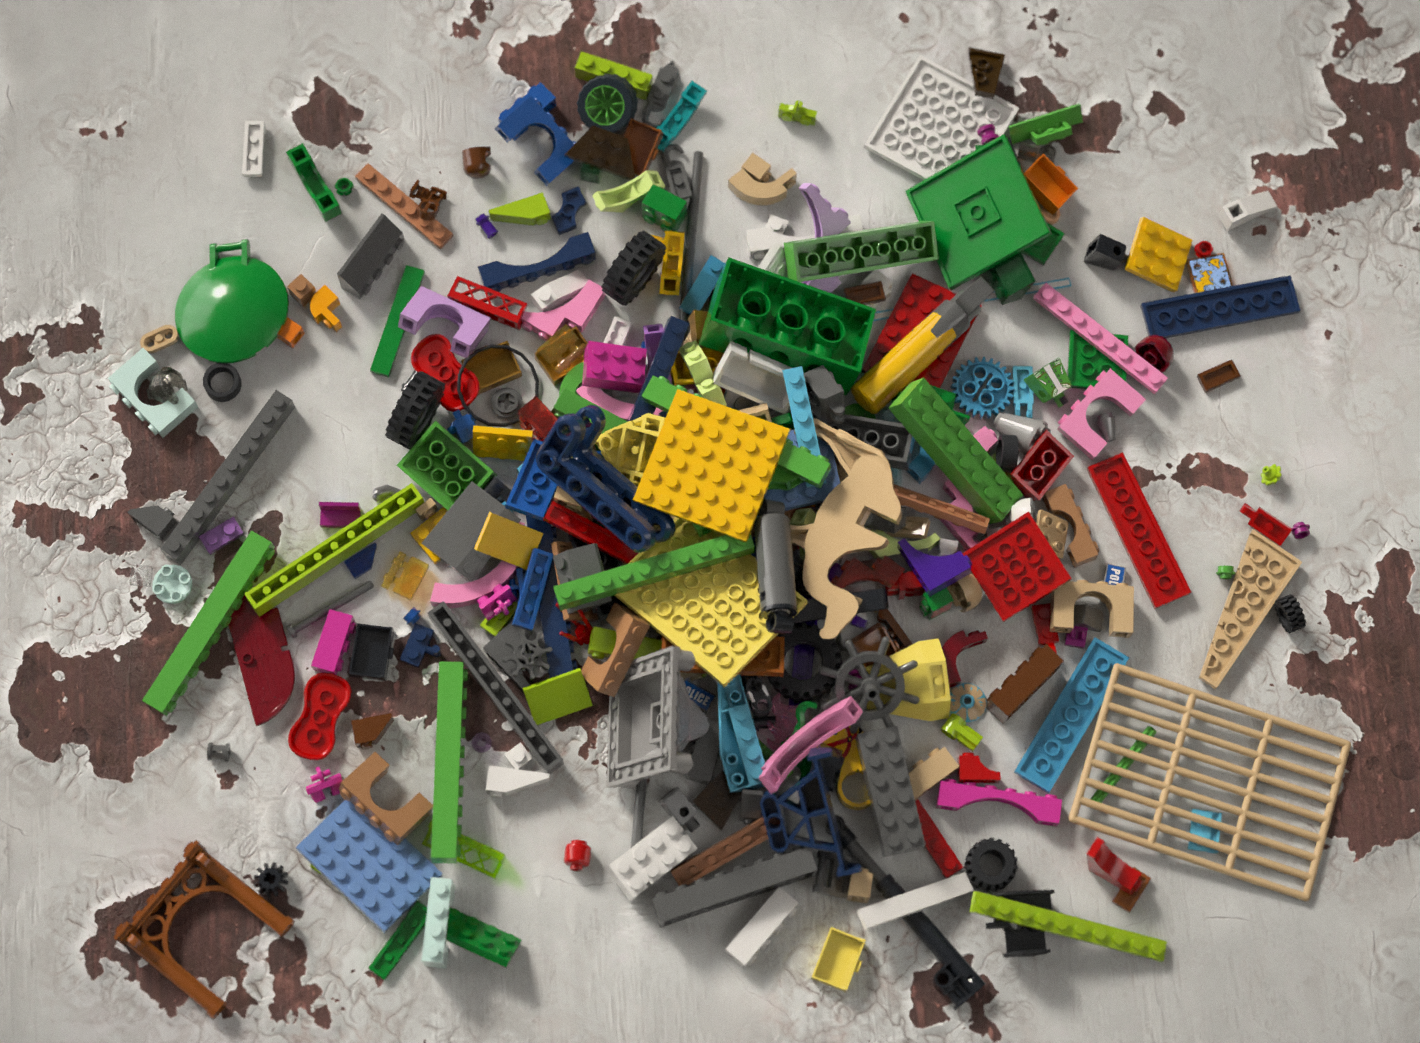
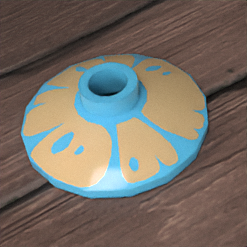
[950,683,987,723]

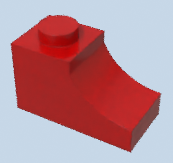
[957,752,1001,783]

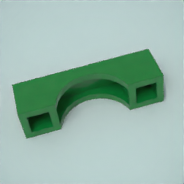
[286,143,342,222]

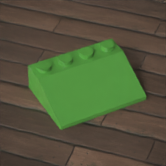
[396,421,497,510]

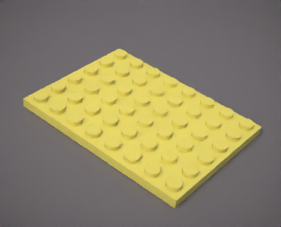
[615,517,808,688]

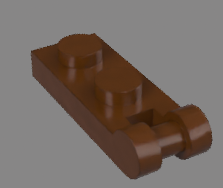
[877,609,912,650]

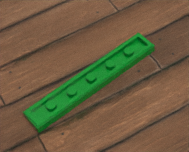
[370,265,425,377]

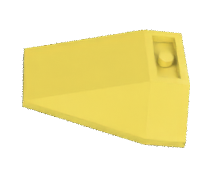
[866,638,951,721]

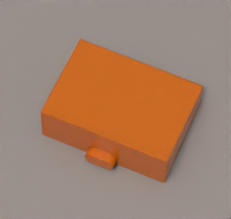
[1024,153,1078,215]

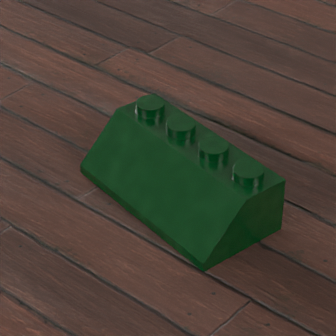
[985,252,1036,305]

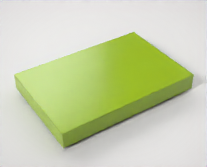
[523,668,593,725]

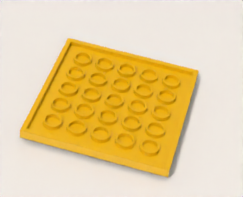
[633,389,790,542]

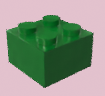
[642,184,687,232]

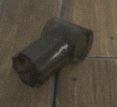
[1017,142,1056,163]

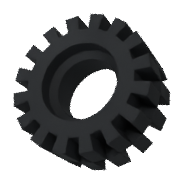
[1274,594,1306,633]

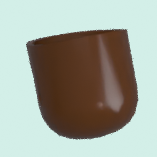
[462,146,491,179]

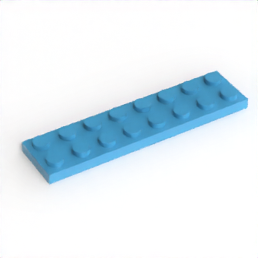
[1013,637,1129,794]

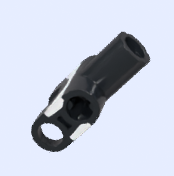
[740,675,773,717]

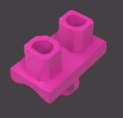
[478,584,517,621]
[306,766,343,803]

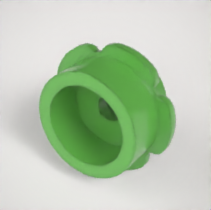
[1216,565,1236,579]

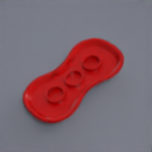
[411,334,480,412]
[288,673,351,760]

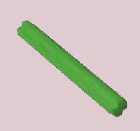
[1091,726,1156,803]

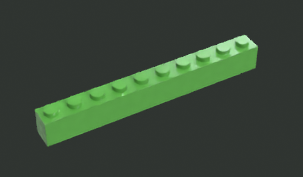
[642,376,831,489]
[142,531,275,716]
[553,534,755,611]
[431,662,468,864]

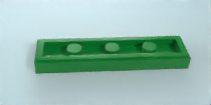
[368,900,427,980]

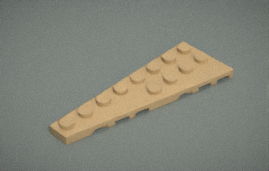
[1199,529,1302,689]

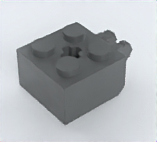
[804,365,845,424]

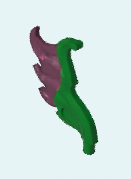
[766,693,818,781]

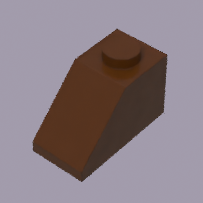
[351,713,394,750]

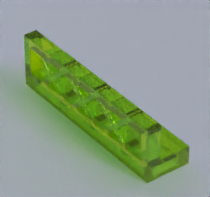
[422,820,506,879]

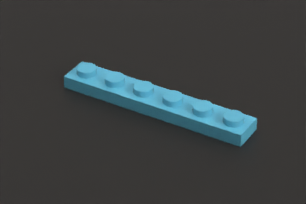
[782,366,827,488]

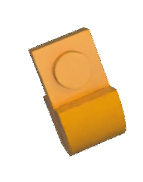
[310,285,342,332]

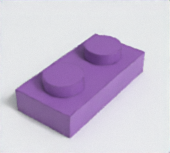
[199,516,244,555]

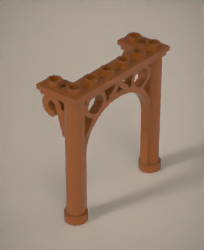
[113,840,295,1019]

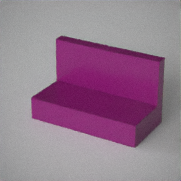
[319,502,361,528]

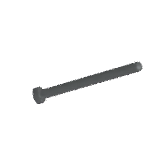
[286,581,374,639]

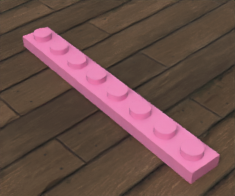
[1033,283,1168,394]

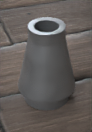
[1096,412,1116,442]

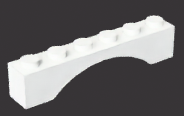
[746,214,863,259]

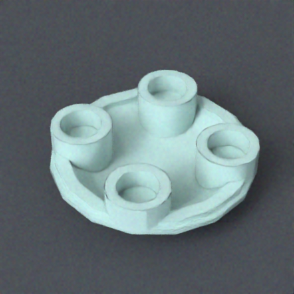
[152,564,192,604]

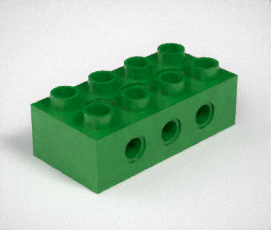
[699,257,876,396]

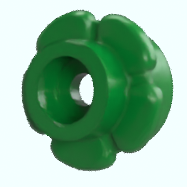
[335,178,354,196]

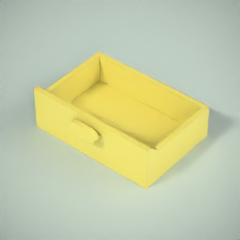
[811,927,866,992]

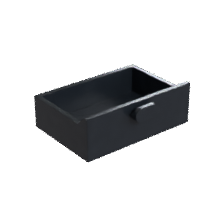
[349,623,394,681]

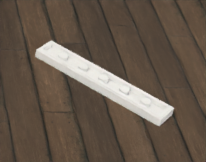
[857,872,974,930]

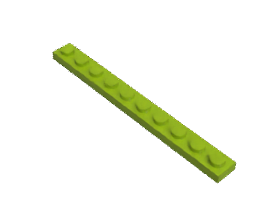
[969,891,1167,962]

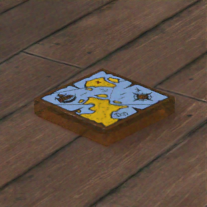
[1186,253,1233,293]

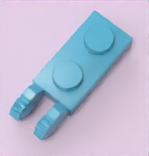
[1012,366,1034,418]

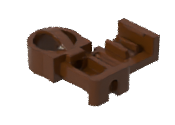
[410,180,447,220]

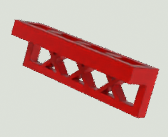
[447,276,528,331]

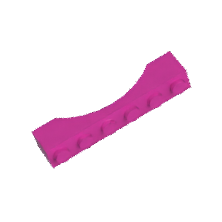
[936,779,1062,827]

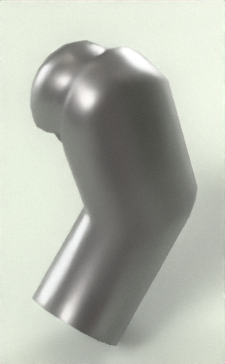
[372,485,401,502]

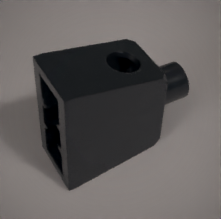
[1084,234,1129,270]

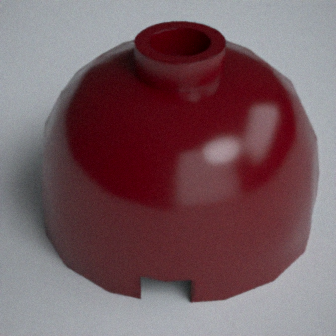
[1134,335,1174,373]

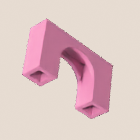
[1057,369,1146,460]

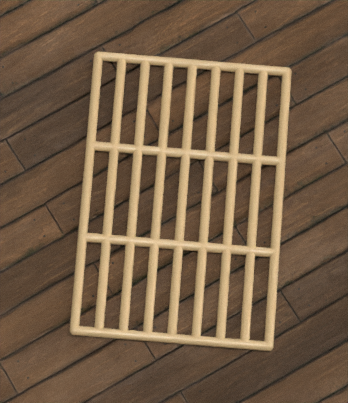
[1069,663,1351,901]

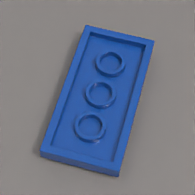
[505,439,558,521]

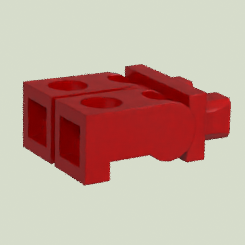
[885,571,926,600]

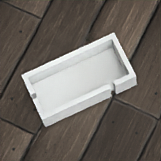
[713,341,792,414]
[605,816,698,901]

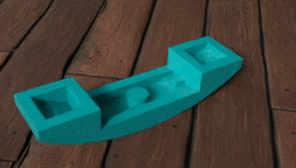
[656,80,707,152]

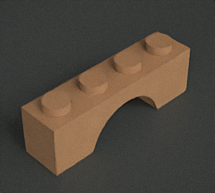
[1042,484,1099,568]

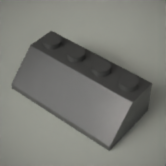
[337,213,405,299]

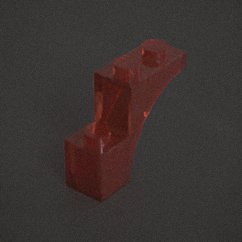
[830,555,905,589]

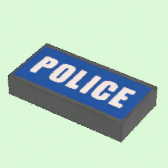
[685,680,716,714]

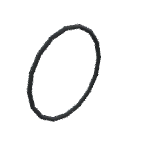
[457,344,539,427]

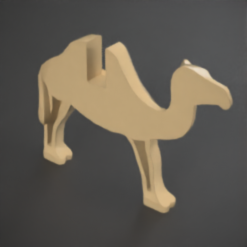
[750,418,902,639]

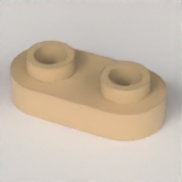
[140,325,179,354]

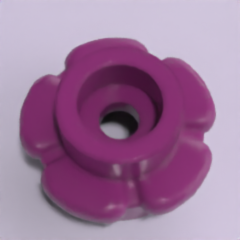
[1291,522,1310,539]

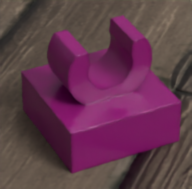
[1064,626,1088,649]

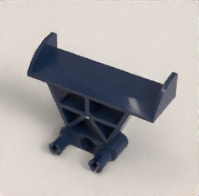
[760,747,862,877]

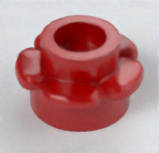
[1194,241,1213,259]

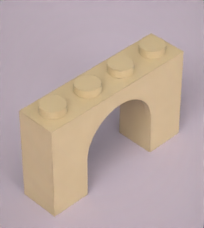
[1050,580,1134,638]

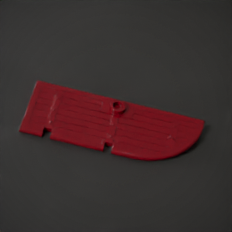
[229,595,295,726]

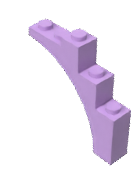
[799,183,851,293]

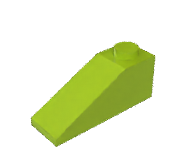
[488,192,551,226]

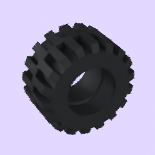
[964,838,1018,892]

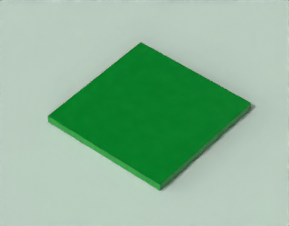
[905,134,1052,290]

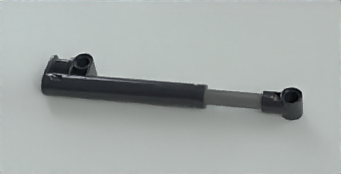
[825,815,986,1011]

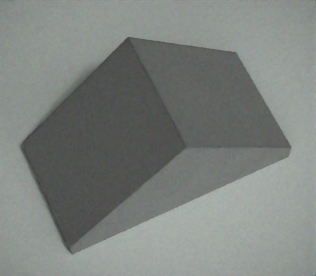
[1074,604,1104,632]

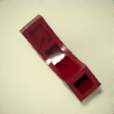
[942,630,988,688]

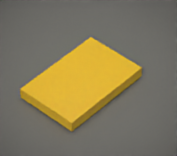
[474,512,543,570]

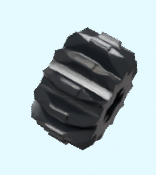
[253,862,289,898]

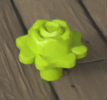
[1261,464,1282,486]

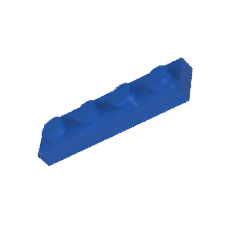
[512,548,553,631]

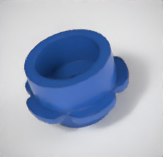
[403,607,421,625]

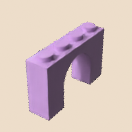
[398,286,491,358]

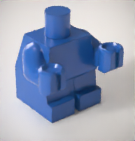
[447,410,477,444]

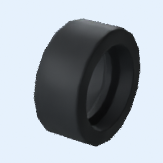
[203,363,242,402]
[996,434,1019,472]

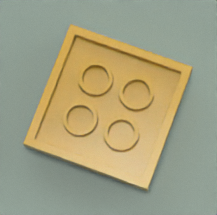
[1124,217,1192,293]

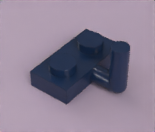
[400,623,442,668]

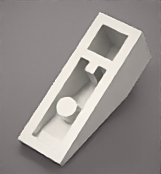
[531,269,588,312]
[486,766,551,798]

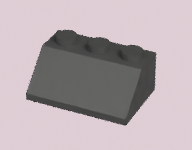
[553,543,612,614]

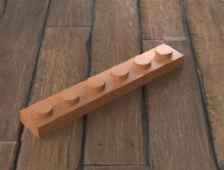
[355,163,453,250]
[893,484,990,534]
[670,817,781,886]

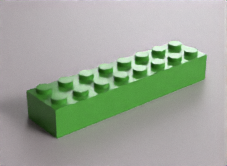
[784,221,938,282]
[889,378,1023,525]

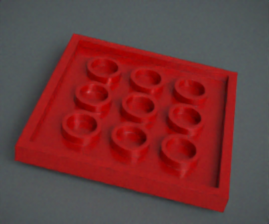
[962,511,1072,622]

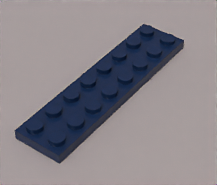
[1140,275,1301,338]

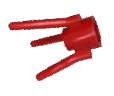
[556,603,593,646]

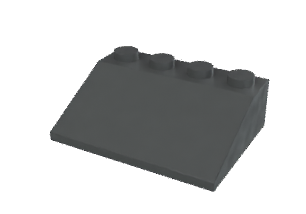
[421,482,521,582]

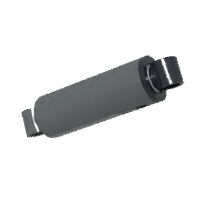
[754,499,797,635]

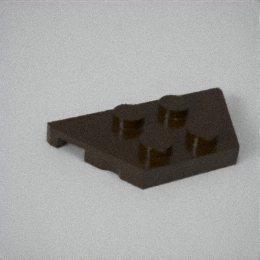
[564,126,635,181]

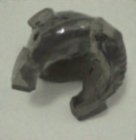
[147,367,188,404]

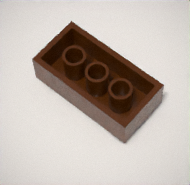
[986,644,1064,724]

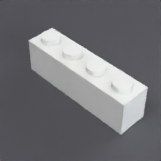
[725,887,798,967]

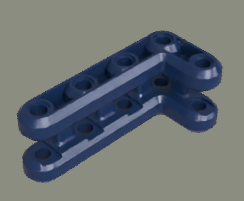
[536,405,675,553]

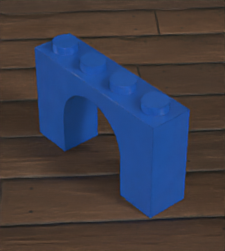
[495,96,576,186]

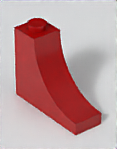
[1086,837,1143,895]

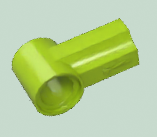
[940,713,983,752]

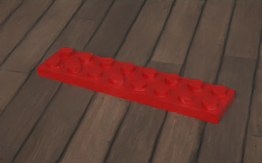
[1087,452,1191,609]

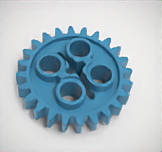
[951,357,1015,419]

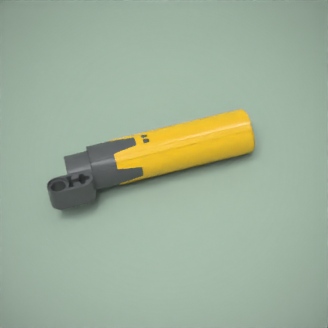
[851,276,995,414]

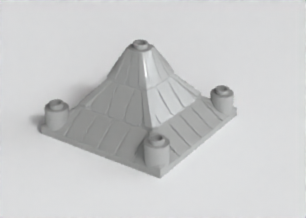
[607,646,709,789]

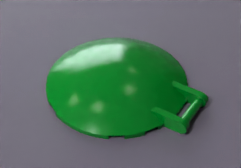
[175,239,289,364]

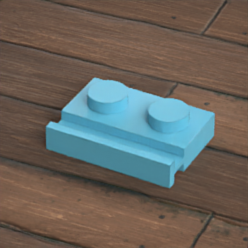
[1188,809,1222,854]

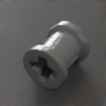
[207,742,231,762]

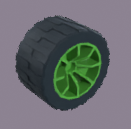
[577,74,638,133]

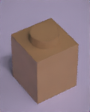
[287,274,316,307]

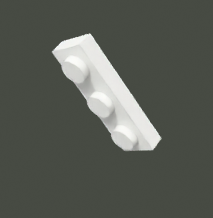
[242,121,265,177]

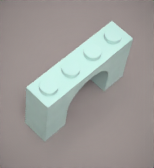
[108,348,198,438]
[422,877,456,968]

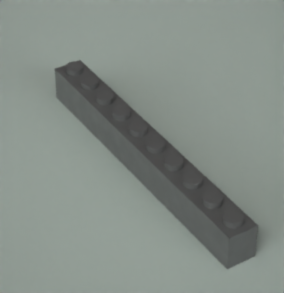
[160,390,295,566]
[428,601,564,774]

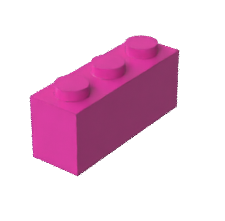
[311,609,356,675]

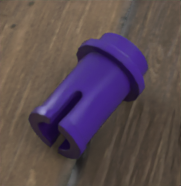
[475,213,499,239]

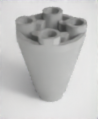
[993,412,1051,455]

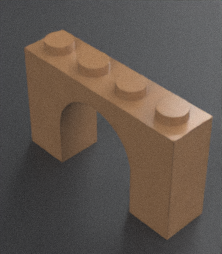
[581,603,650,698]
[339,752,433,845]

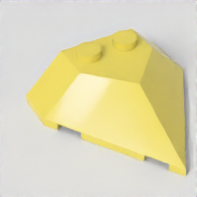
[595,413,666,487]

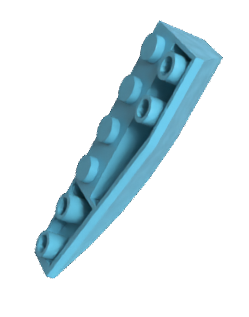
[718,675,765,793]

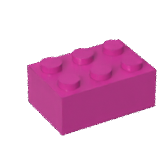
[582,341,647,393]

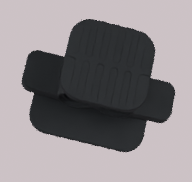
[986,889,1054,958]

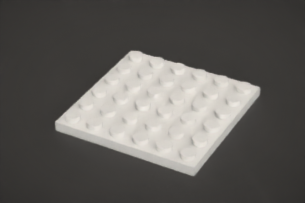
[864,55,1019,180]

